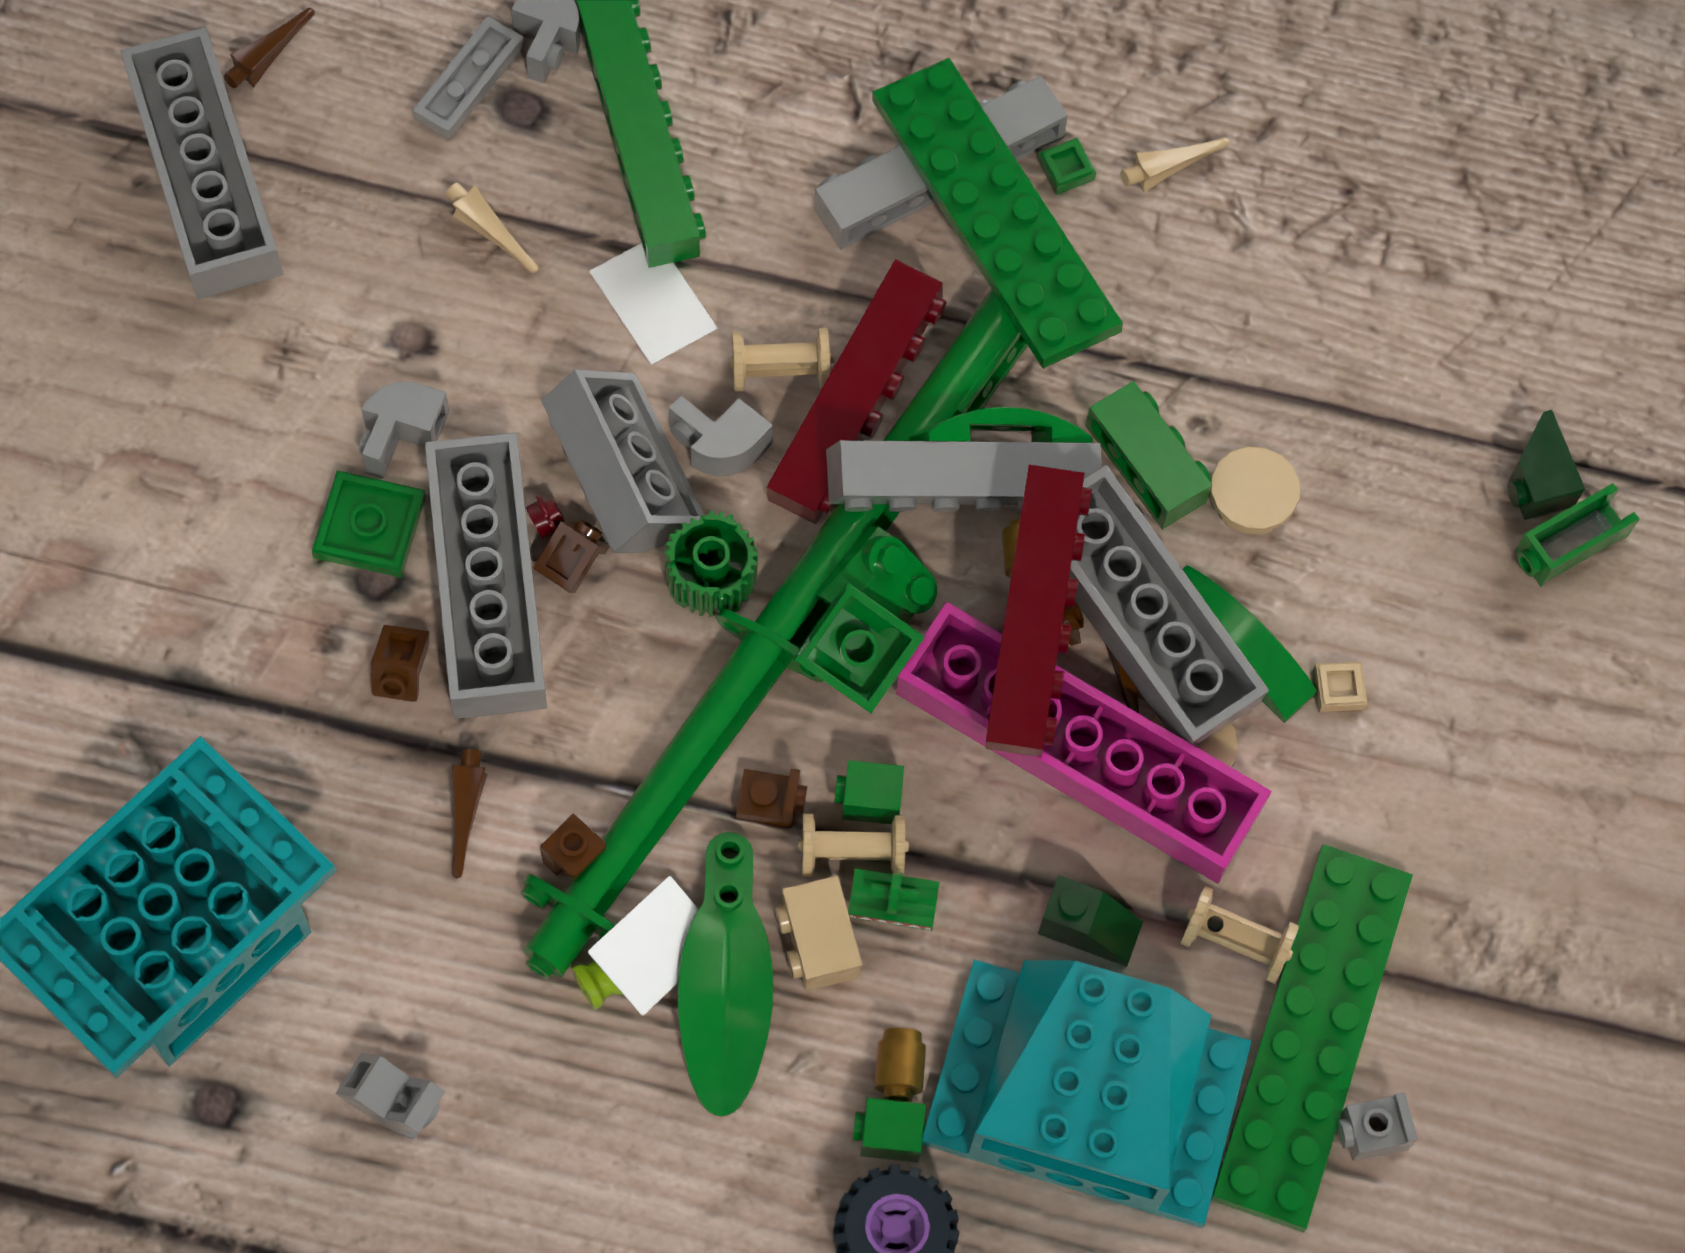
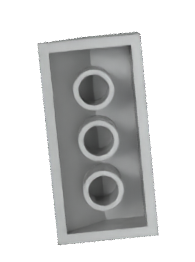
[541,370,705,553]

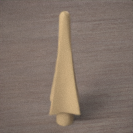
[1120,138,1229,193]
[445,182,538,273]

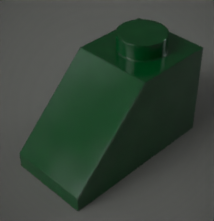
[1507,409,1585,520]
[1038,875,1143,967]

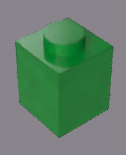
[834,760,904,824]
[852,1098,926,1163]

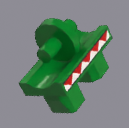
[848,868,940,931]

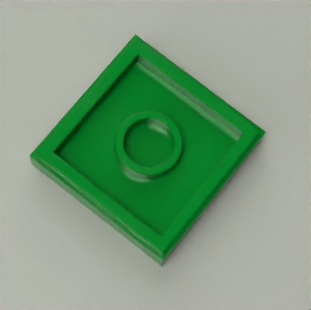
[312,470,426,578]

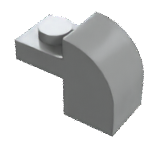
[511,0,581,84]
[359,382,450,478]
[669,396,773,476]
[335,1052,445,1140]

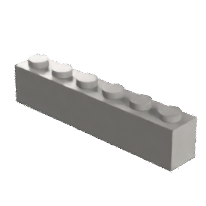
[814,76,1068,250]
[826,441,1102,512]

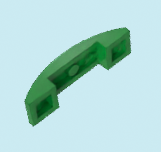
[909,407,1093,443]
[1182,565,1318,723]

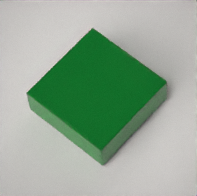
[1037,137,1096,195]

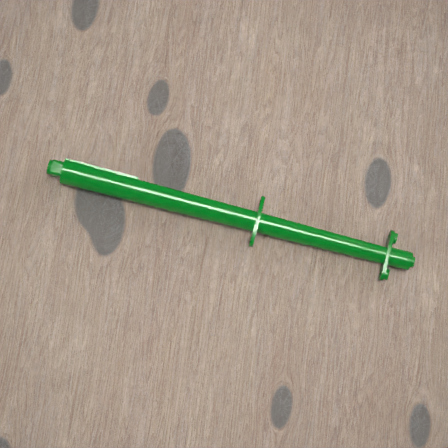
[521,289,1028,979]

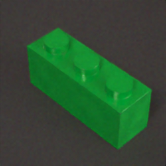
[1085,381,1212,530]

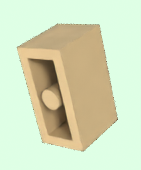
[775,876,862,992]

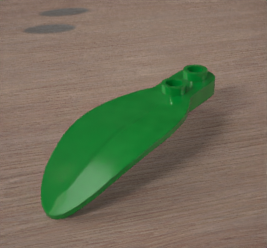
[678,832,773,1117]

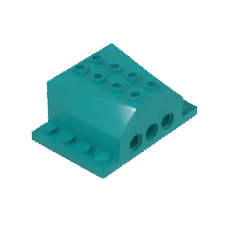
[0,736,337,1079]
[922,960,1251,1228]

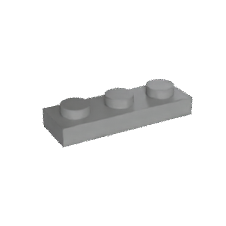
[412,16,524,140]

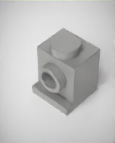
[1337,1092,1418,1161]

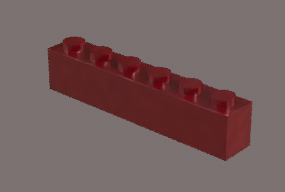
[766,259,947,525]
[986,464,1092,758]

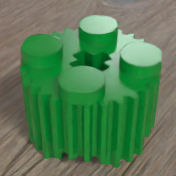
[665,510,758,617]

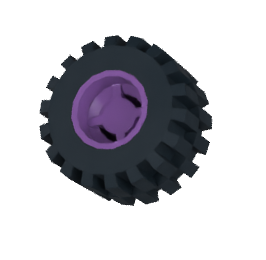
[833,1165,959,1253]

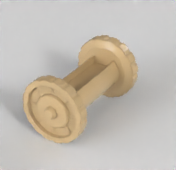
[729,328,833,391]
[798,814,909,877]
[1180,886,1299,984]

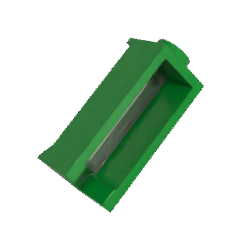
[1515,483,1640,587]

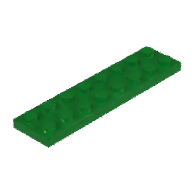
[872,57,1123,369]
[1211,844,1413,1233]

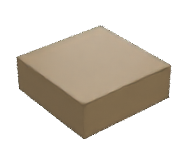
[1313,661,1367,713]

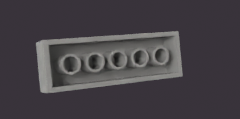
[120,27,283,300]
[425,432,548,719]
[1069,465,1269,747]

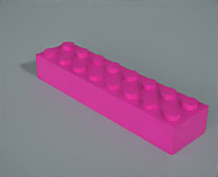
[896,601,1272,884]

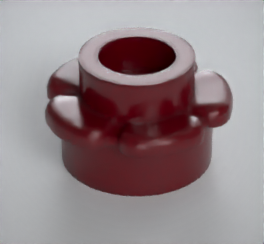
[526,495,565,539]

